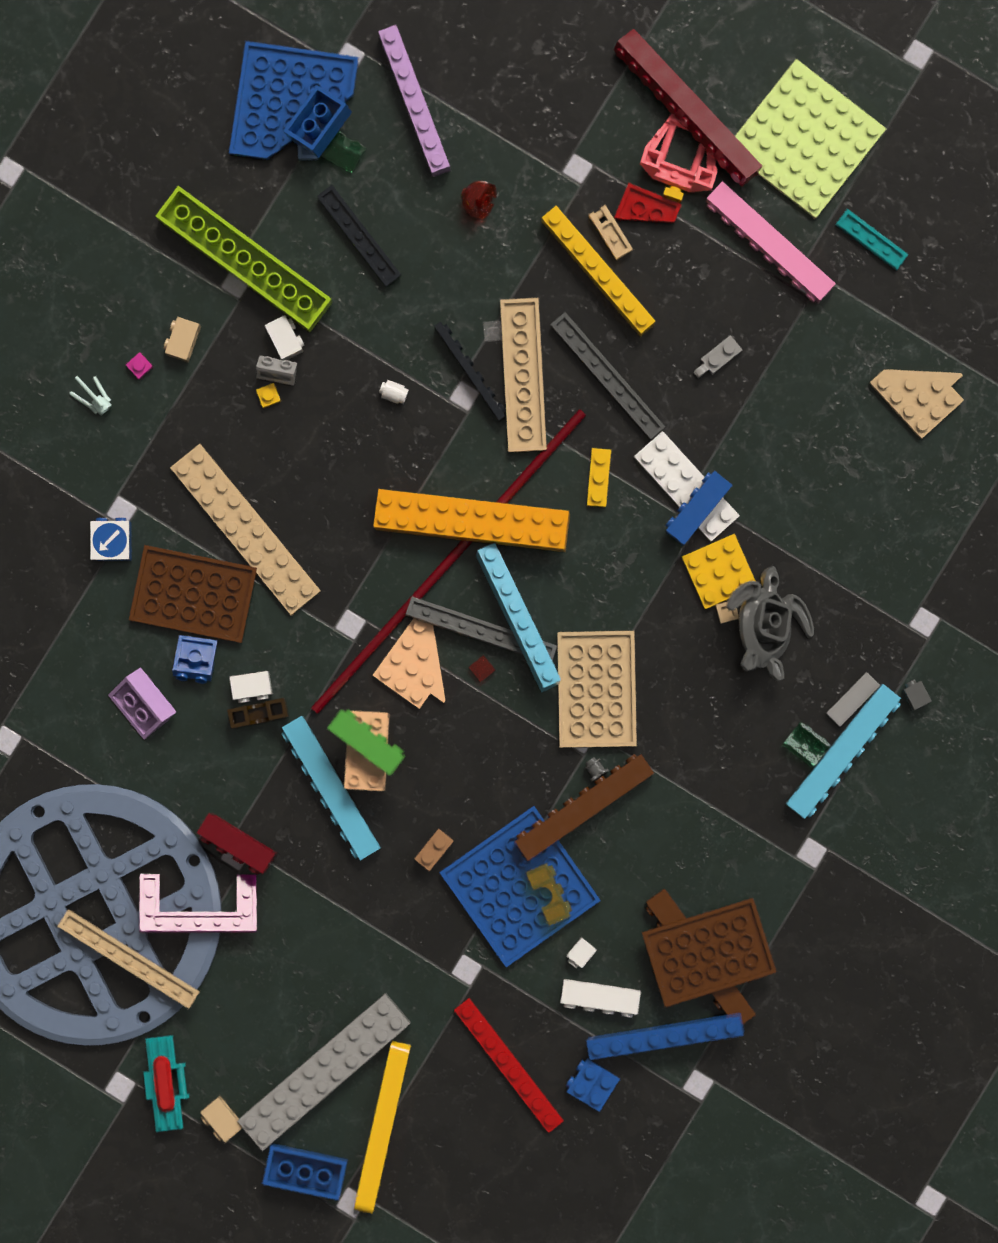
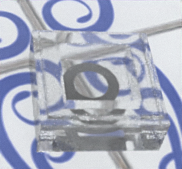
[483,321,502,342]

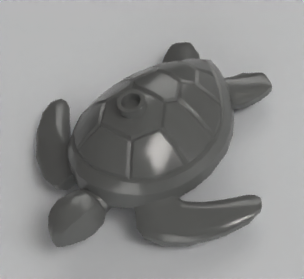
[727,566,814,681]

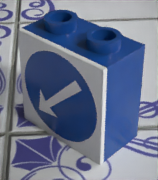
[90,518,132,561]

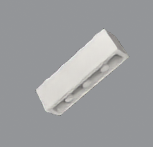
[561,979,641,1017]

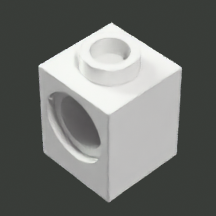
[567,937,596,968]

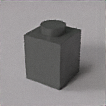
[902,679,932,710]

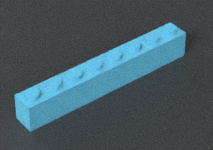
[476,543,561,692]
[786,684,901,819]
[281,716,381,860]

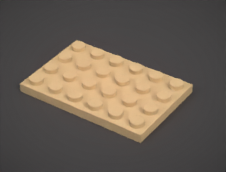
[557,631,637,748]

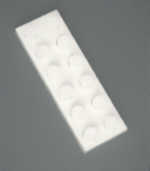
[634,431,740,541]

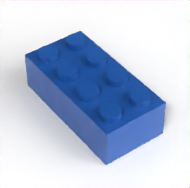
[263,1143,348,1200]

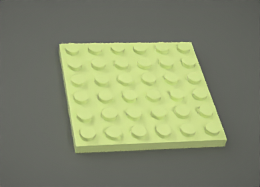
[735,59,886,219]

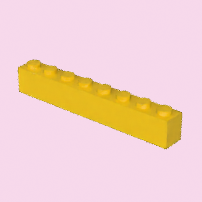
[541,206,656,336]

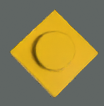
[663,186,684,203]
[256,383,281,408]

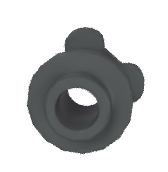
[584,757,609,782]

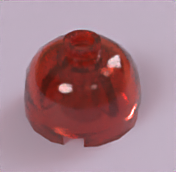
[461,180,497,220]

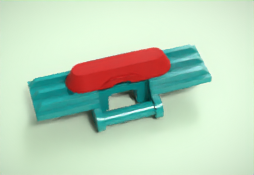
[143,1035,189,1132]

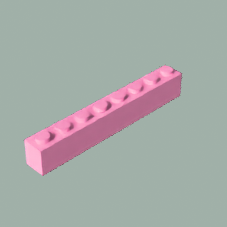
[706,182,836,303]

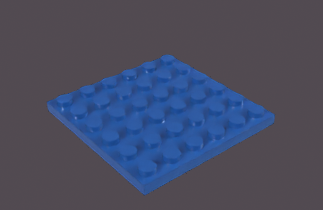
[440,806,601,967]

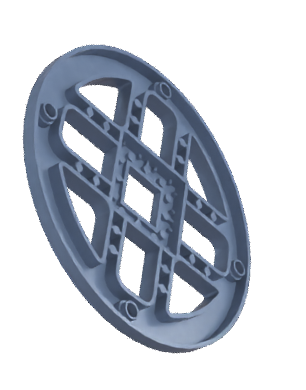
[0,784,222,1045]

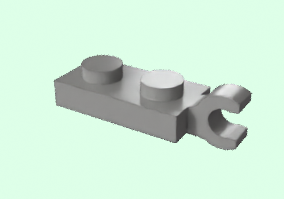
[694,335,742,378]

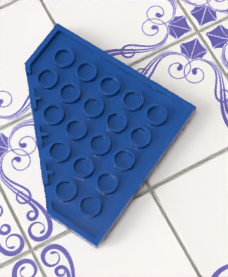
[229,41,359,160]

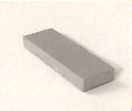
[826,672,881,727]

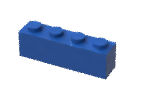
[665,471,732,546]

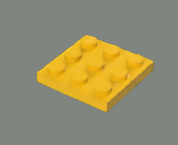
[682,534,755,609]

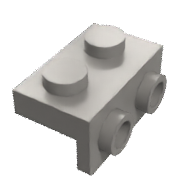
[256,356,297,385]

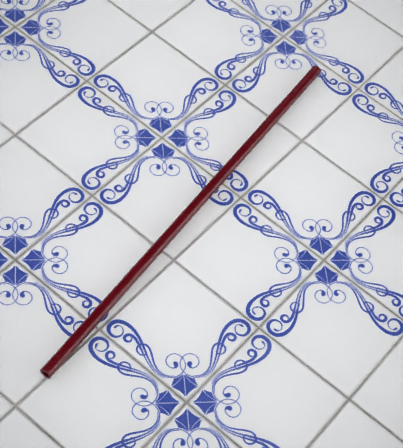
[311,409,586,714]

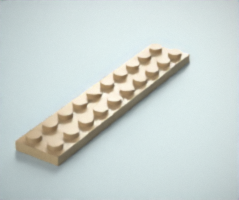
[170,444,321,615]

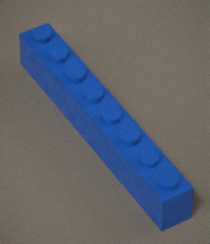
[587,1013,744,1060]

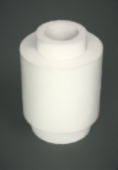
[379,380,409,404]

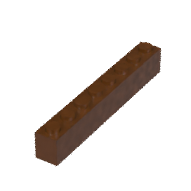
[513,754,654,862]
[645,888,756,1024]

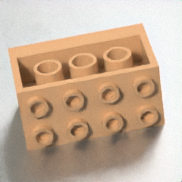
[344,711,390,791]

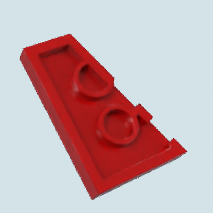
[614,183,682,223]

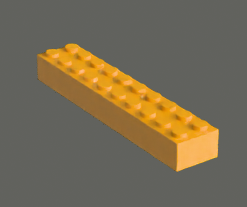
[373,489,570,552]

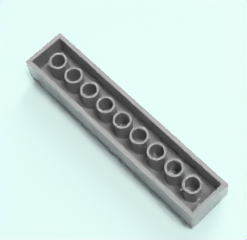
[238,993,411,1151]

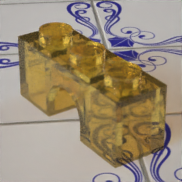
[526,863,572,926]

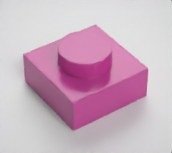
[126,352,153,380]

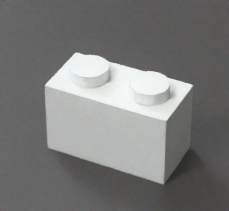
[265,315,304,360]
[230,671,272,703]

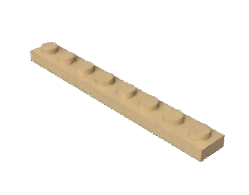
[58,910,200,1008]

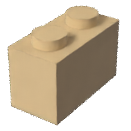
[164,317,201,363]
[200,1096,243,1142]

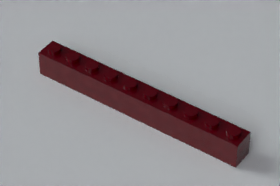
[613,29,762,187]

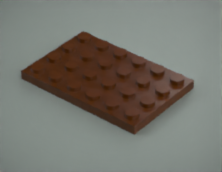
[129,545,257,643]
[642,898,776,1007]

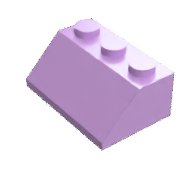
[108,667,176,739]

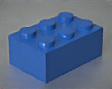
[283,85,352,158]

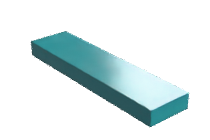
[836,209,908,270]

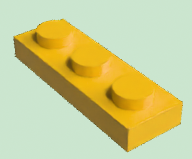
[587,448,611,507]

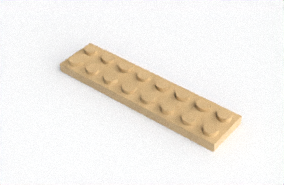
[500,298,547,453]

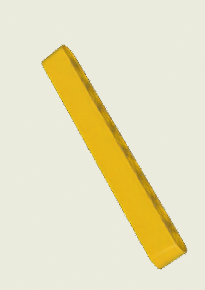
[354,1041,411,1214]

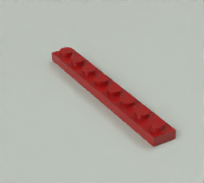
[454,998,564,1133]

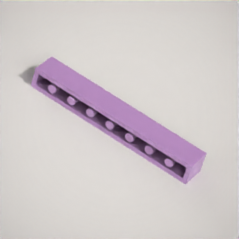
[378,25,450,177]

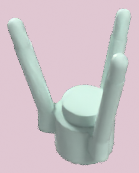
[70,376,112,415]

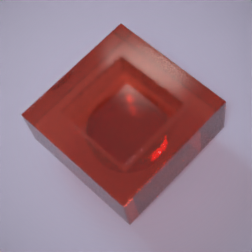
[469,655,495,682]

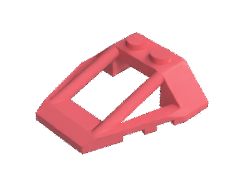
[640,114,717,192]

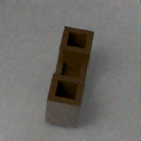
[227,698,289,729]

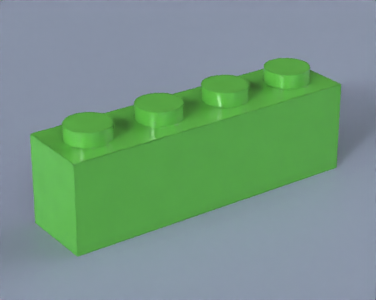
[328,709,404,776]

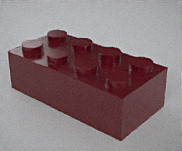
[197,813,277,875]

